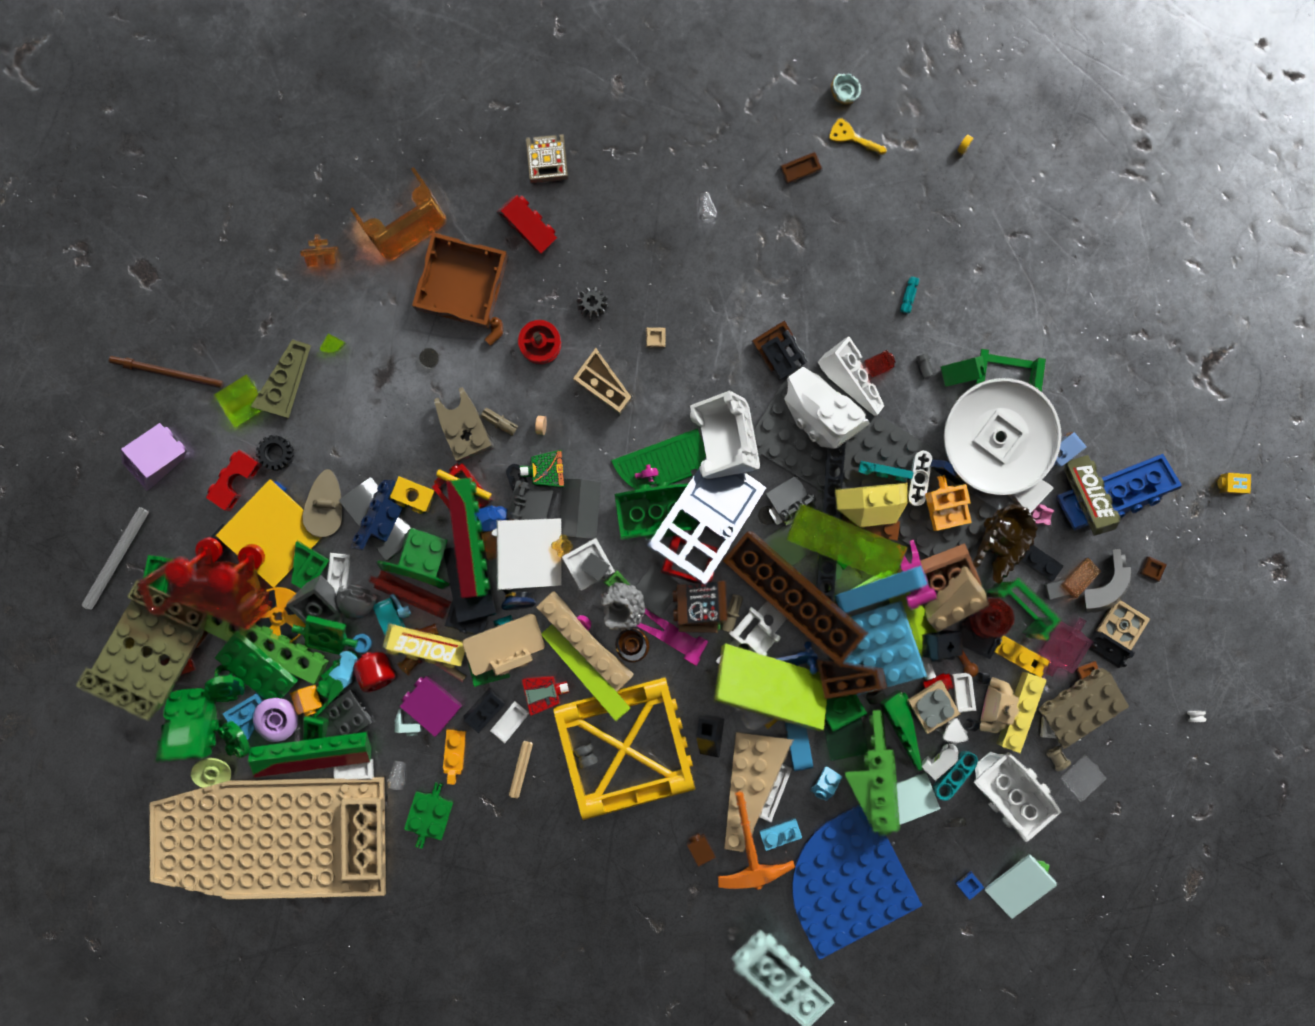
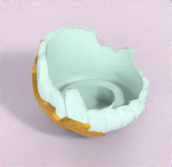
[831,74,861,104]

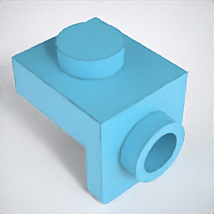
[810,766,842,801]

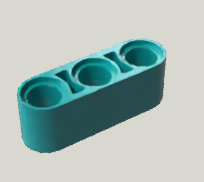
[373,597,406,656]
[933,751,978,801]

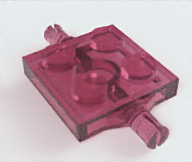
[1039,617,1093,677]

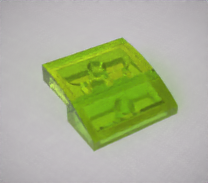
[214,374,262,427]

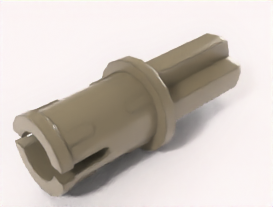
[481,408,518,436]
[721,594,743,632]

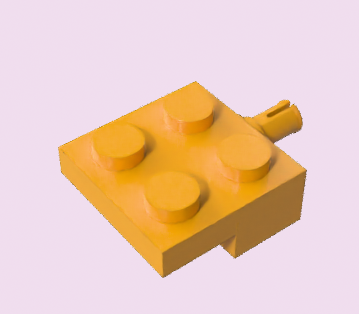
[925,475,972,531]

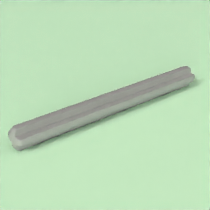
[81,507,149,610]

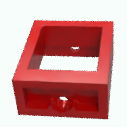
[432,463,493,510]
[661,535,718,583]

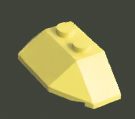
[835,482,909,527]

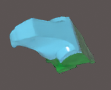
[313,651,358,717]

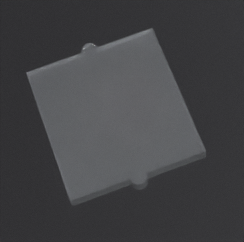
[1060,754,1107,801]

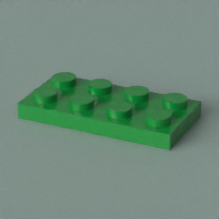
[215,630,298,700]

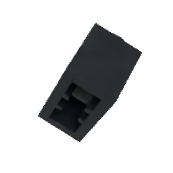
[923,630,963,662]

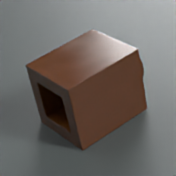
[687,833,716,867]

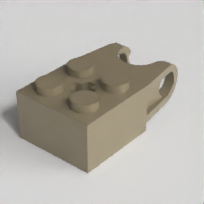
[434,387,494,463]

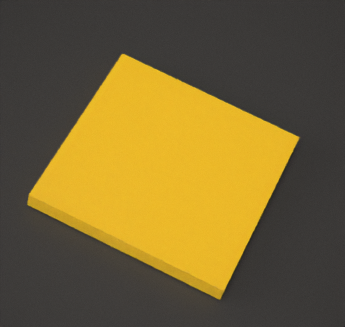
[216,479,322,588]

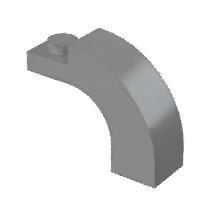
[1084,549,1131,613]

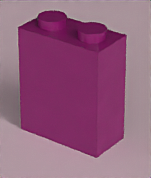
[400,676,463,737]

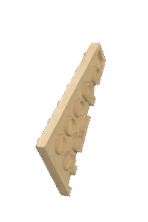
[725,732,794,852]

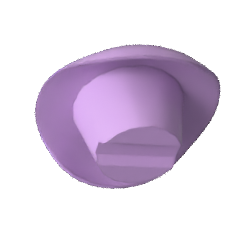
[253,698,298,742]

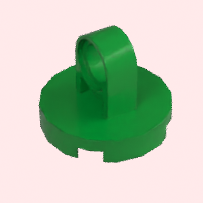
[204,665,245,702]

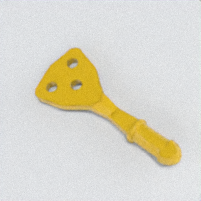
[830,118,887,155]

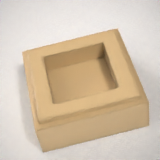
[646,328,665,348]

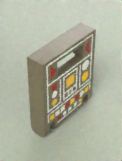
[526,134,568,183]

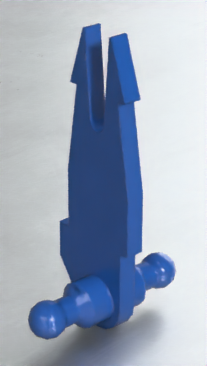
[777,641,818,674]

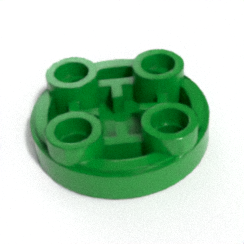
[217,721,250,758]

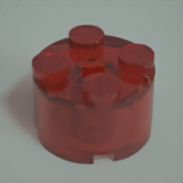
[970,598,1015,638]

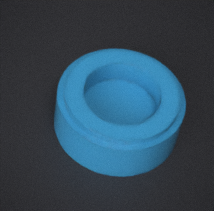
[352,634,372,653]

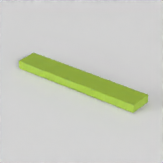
[541,624,631,721]

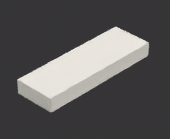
[760,764,792,822]

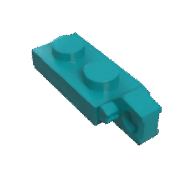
[858,461,914,482]

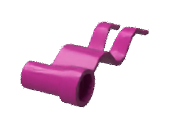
[895,540,938,610]
[637,609,708,666]

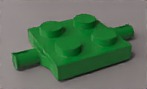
[292,615,358,656]
[404,782,453,849]

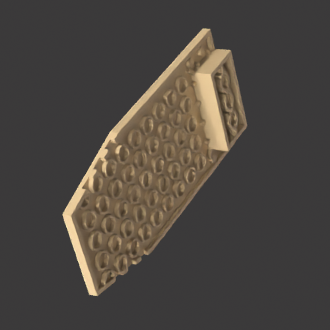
[150,777,386,899]

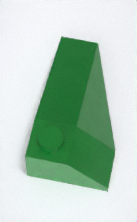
[878,690,922,771]

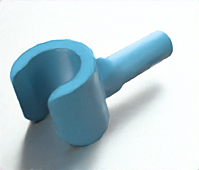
[390,593,411,618]

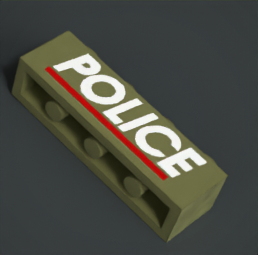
[1064,455,1120,536]

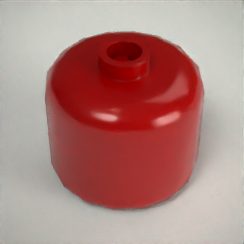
[353,652,395,693]

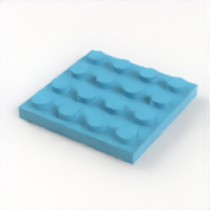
[845,601,927,696]

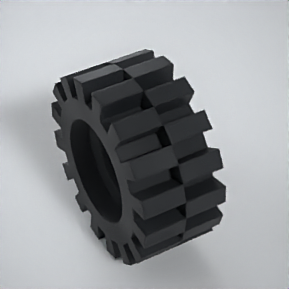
[256,435,294,471]

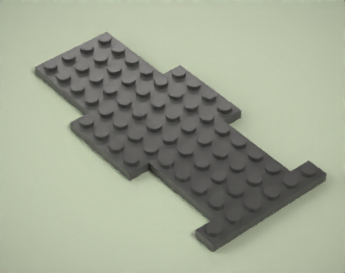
[754,364,997,557]

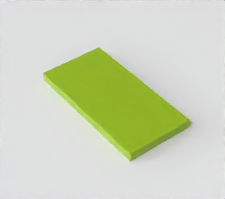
[714,644,827,732]

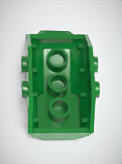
[615,482,698,540]
[155,688,219,762]

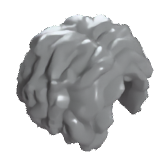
[600,582,645,631]

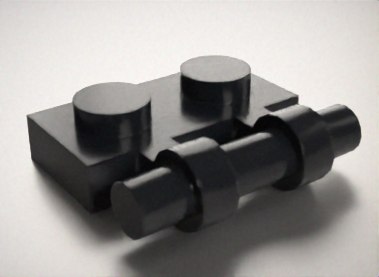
[760,330,808,379]

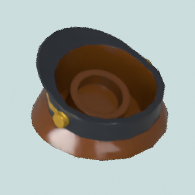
[615,628,649,663]

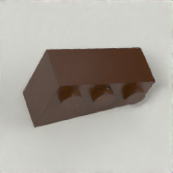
[817,659,887,699]

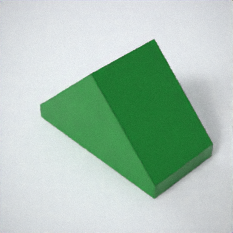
[303,714,330,740]

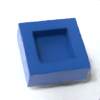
[956,871,984,900]

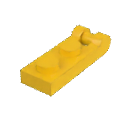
[994,635,1050,678]

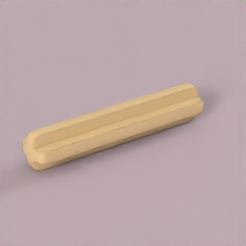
[509,741,533,798]

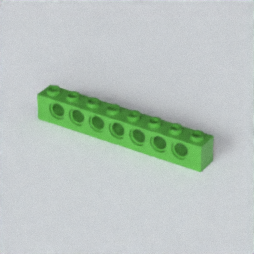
[182,592,329,684]

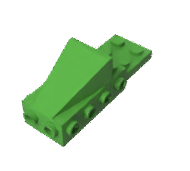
[845,710,900,835]

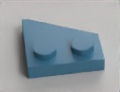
[223,693,263,740]

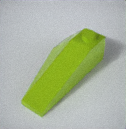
[888,591,937,658]

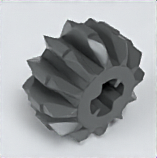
[576,286,609,319]

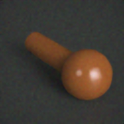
[958,651,979,678]

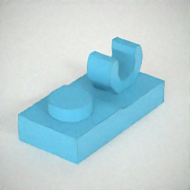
[759,819,802,851]

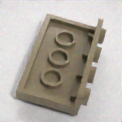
[1038,668,1129,749]

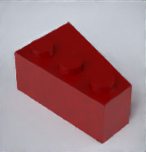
[497,195,557,254]

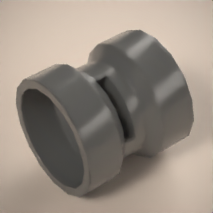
[573,743,598,769]

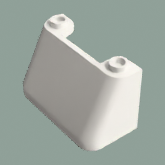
[690,391,760,479]

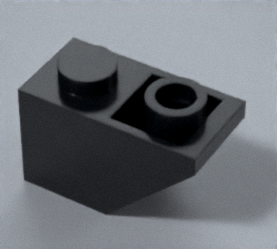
[696,716,724,758]

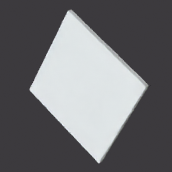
[497,518,562,589]

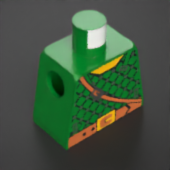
[519,450,564,488]

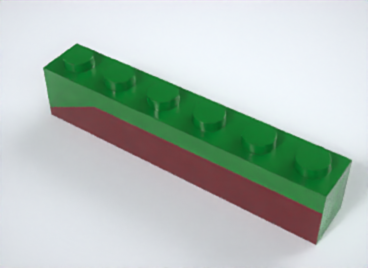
[446,478,490,598]
[248,732,372,778]

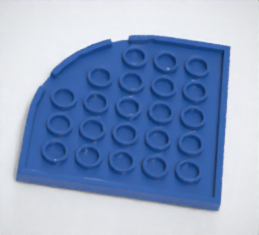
[792,804,922,960]

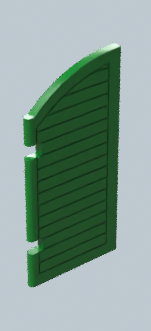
[611,428,706,490]

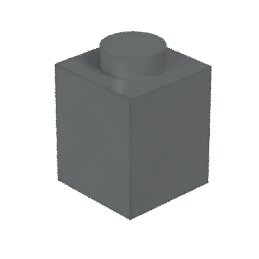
[580,552,611,582]

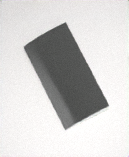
[339,477,411,561]

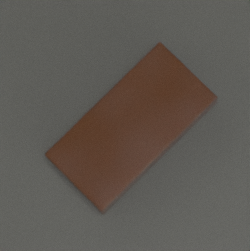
[780,152,822,185]

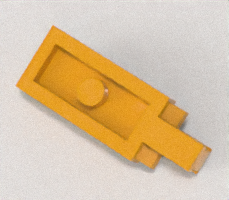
[443,729,467,785]

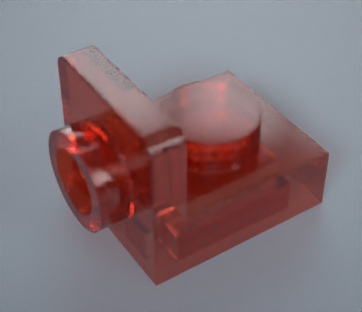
[864,350,896,379]

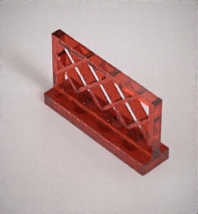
[369,570,452,619]

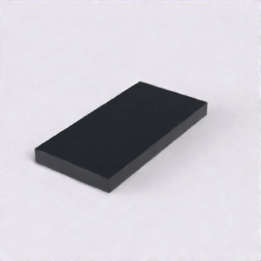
[444,547,497,624]

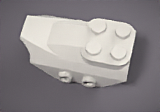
[784,367,870,448]
[974,751,1061,843]

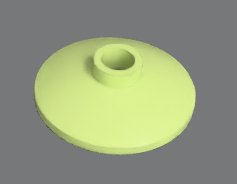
[191,758,231,788]

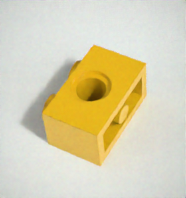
[390,476,436,514]

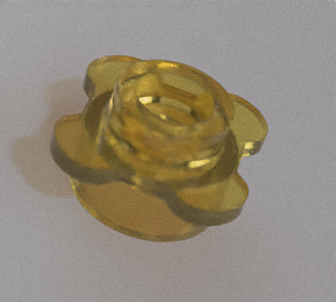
[551,534,573,557]

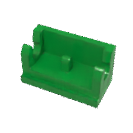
[940,355,986,387]
[143,555,174,594]

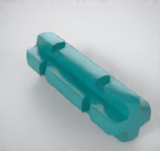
[900,276,920,314]

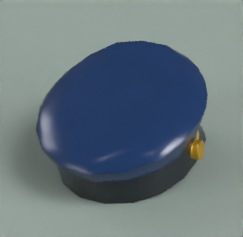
[501,589,536,611]

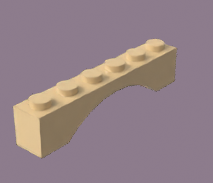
[536,591,634,691]

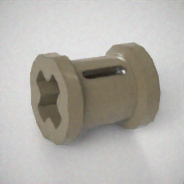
[1046,745,1071,771]

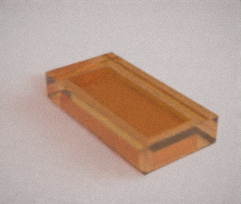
[1061,558,1101,598]

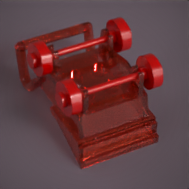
[137,537,272,630]

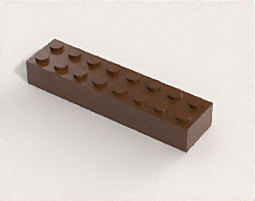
[723,531,869,665]

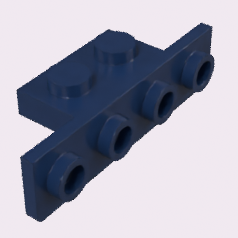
[351,480,402,550]

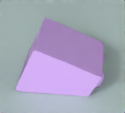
[121,423,186,491]

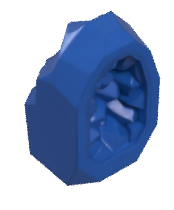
[477,505,509,531]

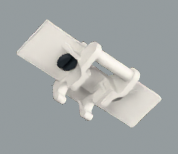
[716,601,787,664]

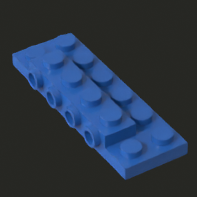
[1057,454,1182,531]

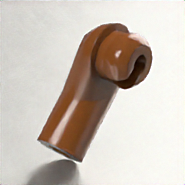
[484,317,503,346]

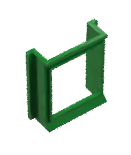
[976,349,1046,392]
[984,578,1061,640]

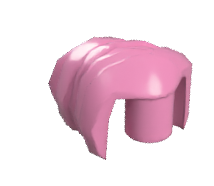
[1031,504,1054,525]

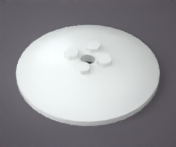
[944,378,1061,495]

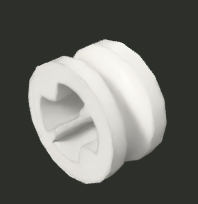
[1187,711,1206,722]

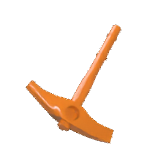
[718,791,795,890]

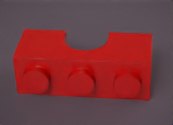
[206,450,262,512]

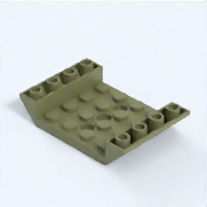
[76,580,208,721]

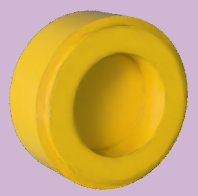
[958,135,974,155]

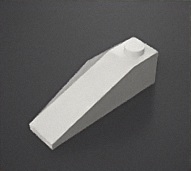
[818,336,884,416]

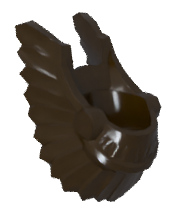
[973,504,1038,585]

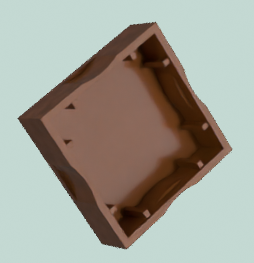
[412,232,508,329]

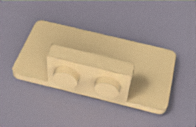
[462,614,545,675]

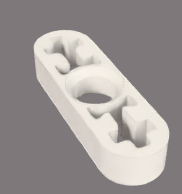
[908,451,932,506]

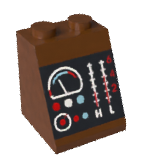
[673,581,727,626]

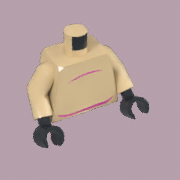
[965,672,1019,733]

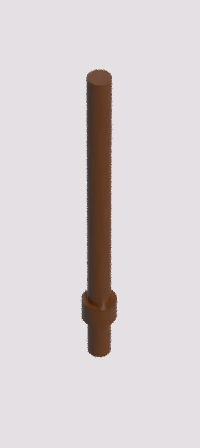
[109,356,224,388]

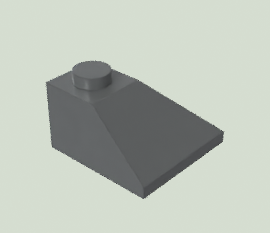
[286,575,341,623]

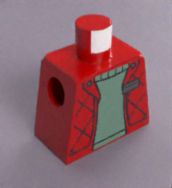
[522,676,569,716]

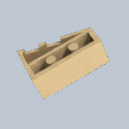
[573,348,631,415]
[925,566,989,633]

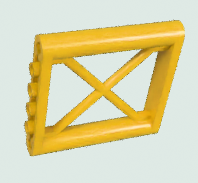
[553,677,695,820]

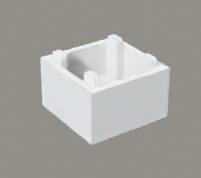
[562,538,615,591]

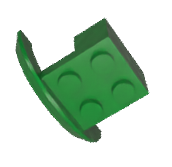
[376,528,450,590]

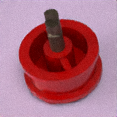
[518,320,562,365]

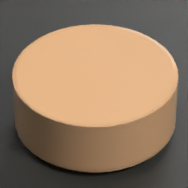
[535,416,547,435]

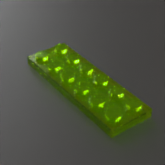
[786,504,907,579]

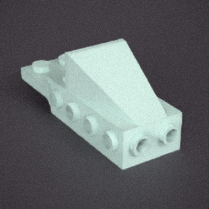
[732,930,835,1026]

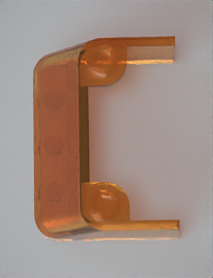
[350,167,447,260]

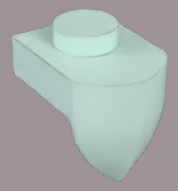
[394,708,423,736]

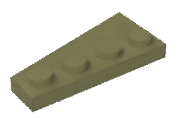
[251,339,311,418]

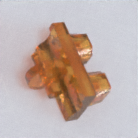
[300,234,339,266]

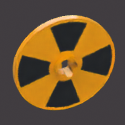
[250,587,305,644]

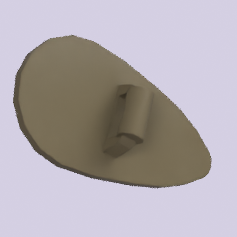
[302,469,342,537]

